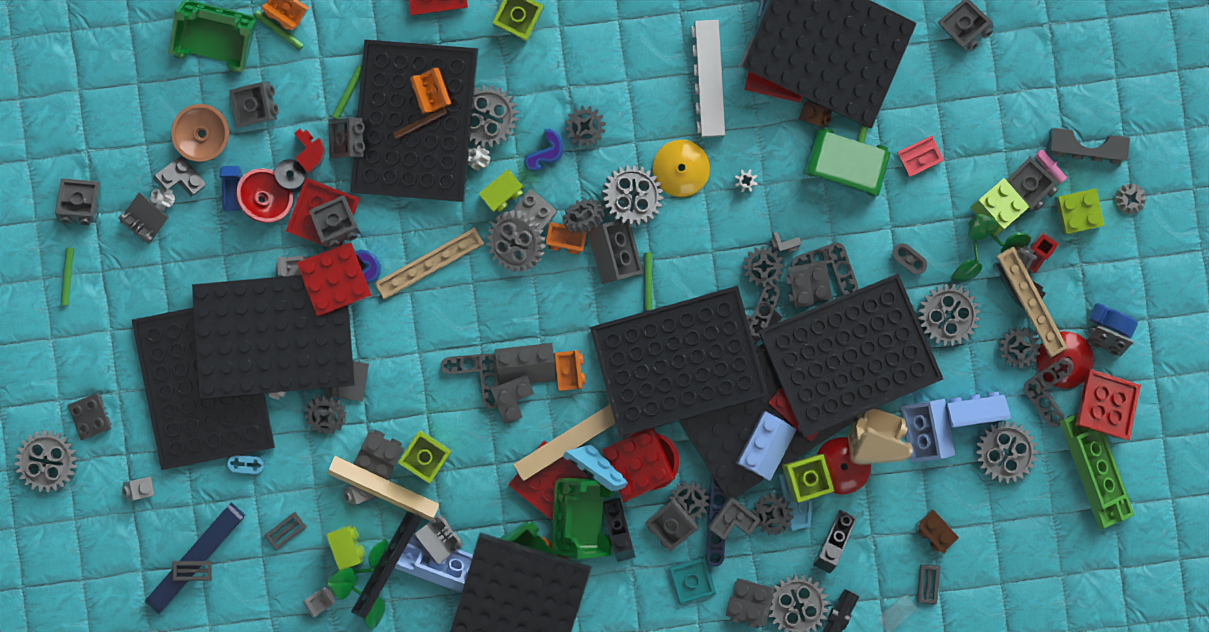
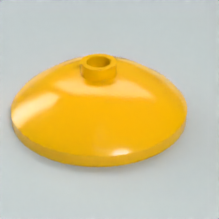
[652,140,710,197]

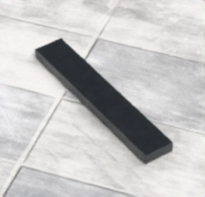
[351,512,422,619]

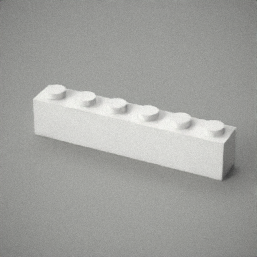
[692,20,725,138]

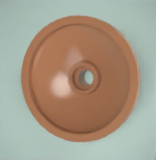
[171,104,229,162]

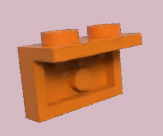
[261,0,309,30]
[410,68,451,113]
[545,222,587,255]
[554,350,585,391]

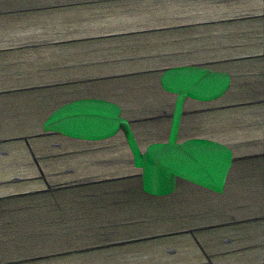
[950,214,1032,281]
[326,539,389,630]

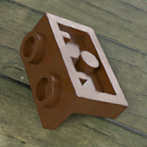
[916,509,959,554]

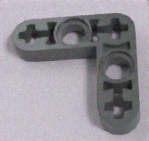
[791,243,858,295]
[746,284,780,338]
[441,353,499,409]
[1024,357,1074,428]

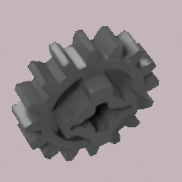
[564,106,606,148]
[562,198,605,234]
[742,246,785,287]
[998,327,1041,368]
[304,394,347,435]
[668,480,710,522]
[752,493,794,535]

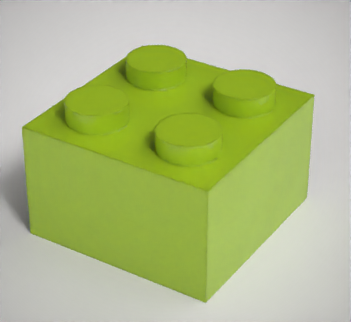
[492,0,544,42]
[479,169,524,213]
[970,178,1029,236]
[1055,188,1104,235]
[398,430,452,484]
[782,454,834,503]
[326,524,366,571]

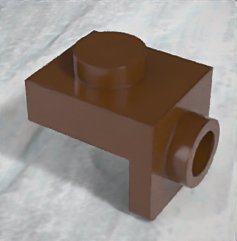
[798,101,832,128]

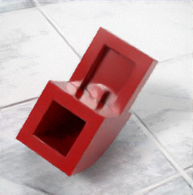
[294,128,325,173]
[1029,232,1059,273]

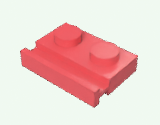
[897,136,944,177]

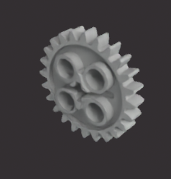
[470,85,519,148]
[601,165,664,227]
[486,210,546,273]
[918,284,981,346]
[975,421,1039,483]
[14,430,78,492]
[769,574,829,632]

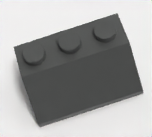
[587,220,643,284]
[495,343,557,385]

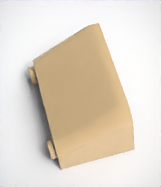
[848,408,913,464]

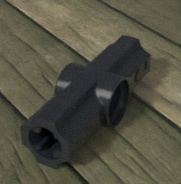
[823,589,860,632]

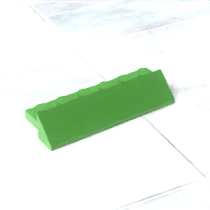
[1060,413,1135,529]

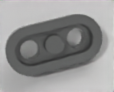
[892,243,927,275]

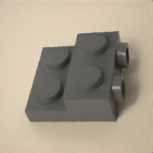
[938,0,994,53]
[229,82,279,128]
[329,118,365,159]
[1007,157,1058,212]
[55,178,100,226]
[309,195,361,249]
[785,261,832,308]
[353,429,404,480]
[645,498,699,552]
[726,578,775,628]

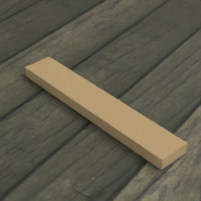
[375,227,484,300]
[996,247,1068,357]
[513,404,615,481]
[327,456,439,522]

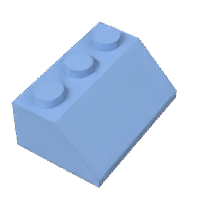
[946,392,1011,427]
[901,398,955,463]
[736,412,797,481]

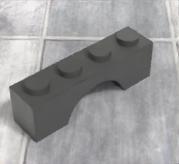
[1048,128,1130,165]

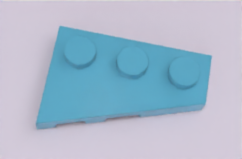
[563,445,628,491]
[777,473,812,531]

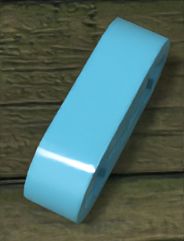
[228,455,265,474]

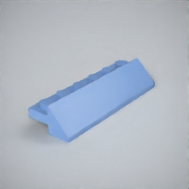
[394,533,473,593]

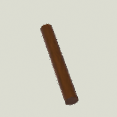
[393,107,448,140]

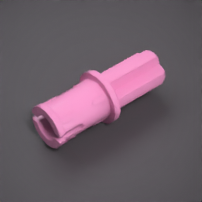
[1034,149,1067,185]

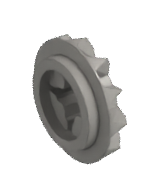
[1115,183,1147,214]

